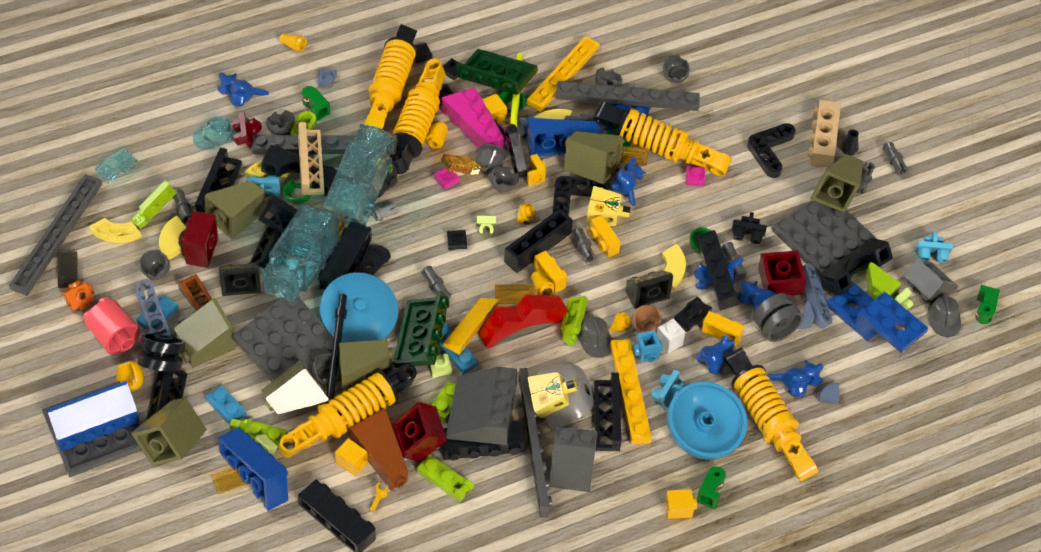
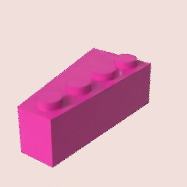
[442,87,504,149]

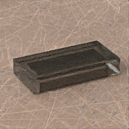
[58,252,78,288]

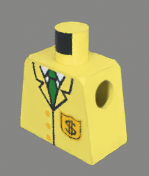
[586,186,631,226]
[528,372,578,418]

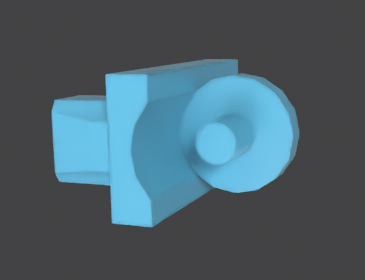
[245,175,280,197]
[915,231,953,263]
[652,370,686,410]

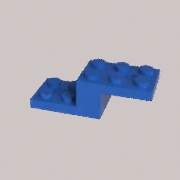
[826,281,928,353]

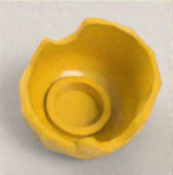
[116,361,144,392]

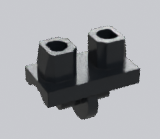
[731,212,767,244]
[674,296,712,332]

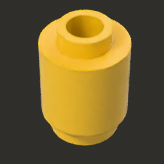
[426,122,448,148]

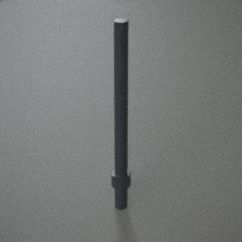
[325,294,347,404]

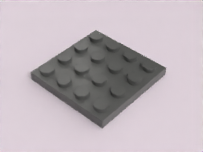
[772,201,877,277]
[232,290,334,382]
[42,381,142,477]

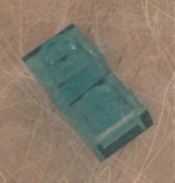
[95,147,138,184]

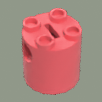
[83,297,140,355]

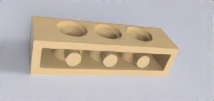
[808,100,841,168]

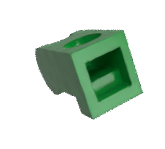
[302,86,331,121]
[975,285,1000,324]
[697,466,726,510]

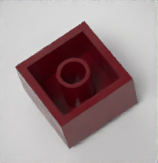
[180,211,219,268]
[758,250,806,296]
[392,402,447,462]

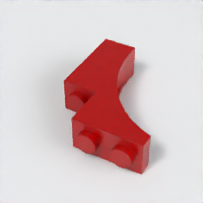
[478,294,568,347]

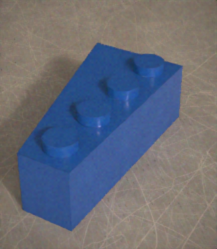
[526,117,601,157]
[218,427,288,511]

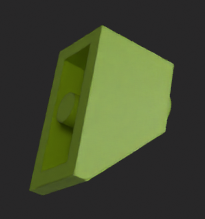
[866,262,901,300]

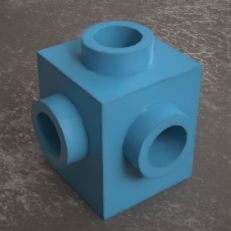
[633,330,662,363]

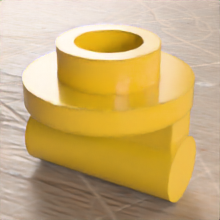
[517,203,535,224]
[610,312,631,333]

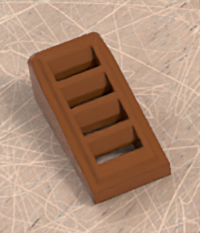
[179,274,212,311]

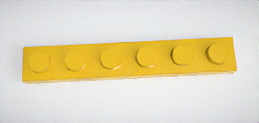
[527,36,600,112]
[610,339,652,444]

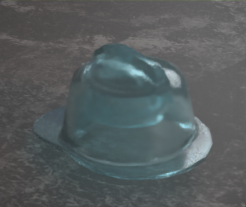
[193,117,236,149]

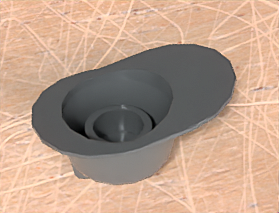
[476,144,508,172]
[928,293,961,337]
[578,314,612,358]

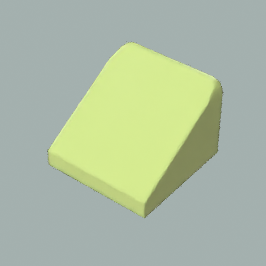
[254,434,278,455]

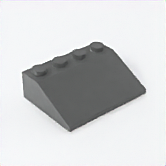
[446,367,517,445]

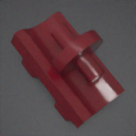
[232,111,262,148]

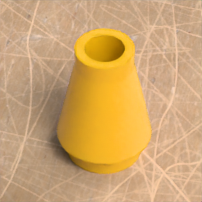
[279,33,307,52]
[531,271,554,296]

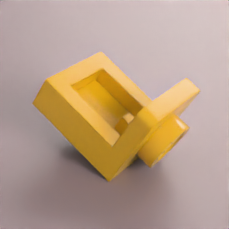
[527,154,546,186]

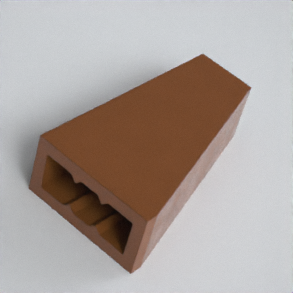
[350,409,408,491]

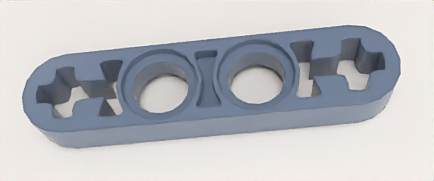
[803,263,832,329]
[135,280,171,335]

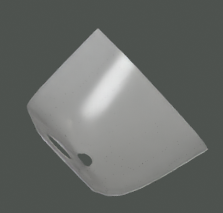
[537,364,594,431]

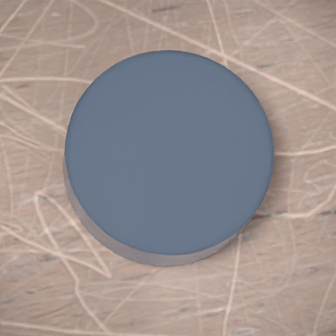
[517,117,528,136]

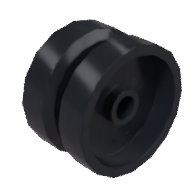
[137,333,185,372]

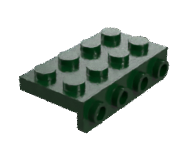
[456,49,538,95]
[393,291,450,368]

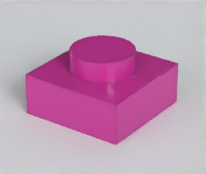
[434,166,460,190]
[686,166,705,186]

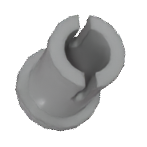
[372,203,398,221]

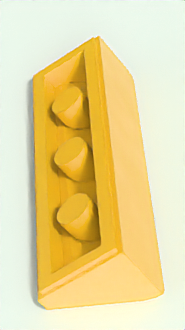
[442,298,499,355]

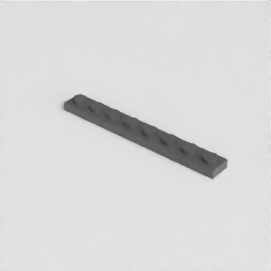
[556,81,700,111]
[251,135,398,154]
[9,174,102,296]
[519,368,552,517]

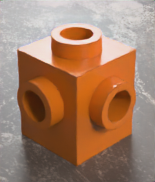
[61,280,95,311]

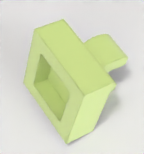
[476,216,496,234]
[893,288,914,309]
[429,354,452,377]

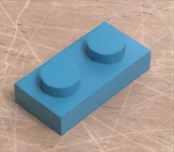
[136,294,179,332]
[205,385,247,424]

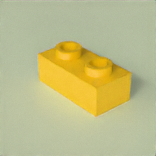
[588,215,621,258]
[534,250,567,293]
[702,311,745,347]

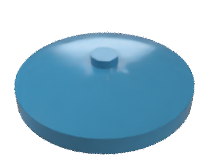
[319,273,398,343]
[667,382,747,460]

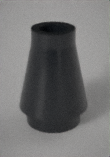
[841,129,859,155]

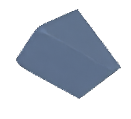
[798,301,815,329]

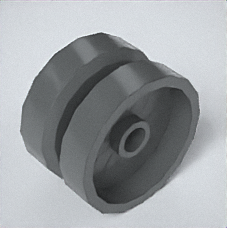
[753,293,803,342]

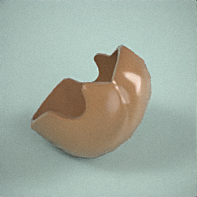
[633,305,663,334]

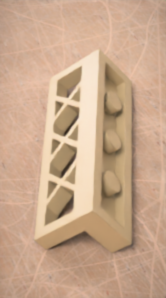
[298,122,324,195]

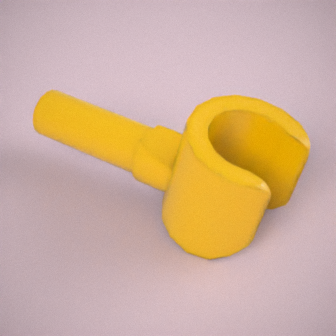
[369,482,388,512]

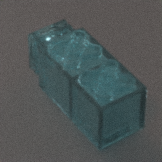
[322,124,395,226]
[263,203,338,302]

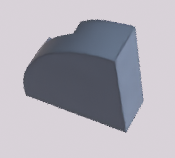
[318,69,337,87]
[819,383,840,403]

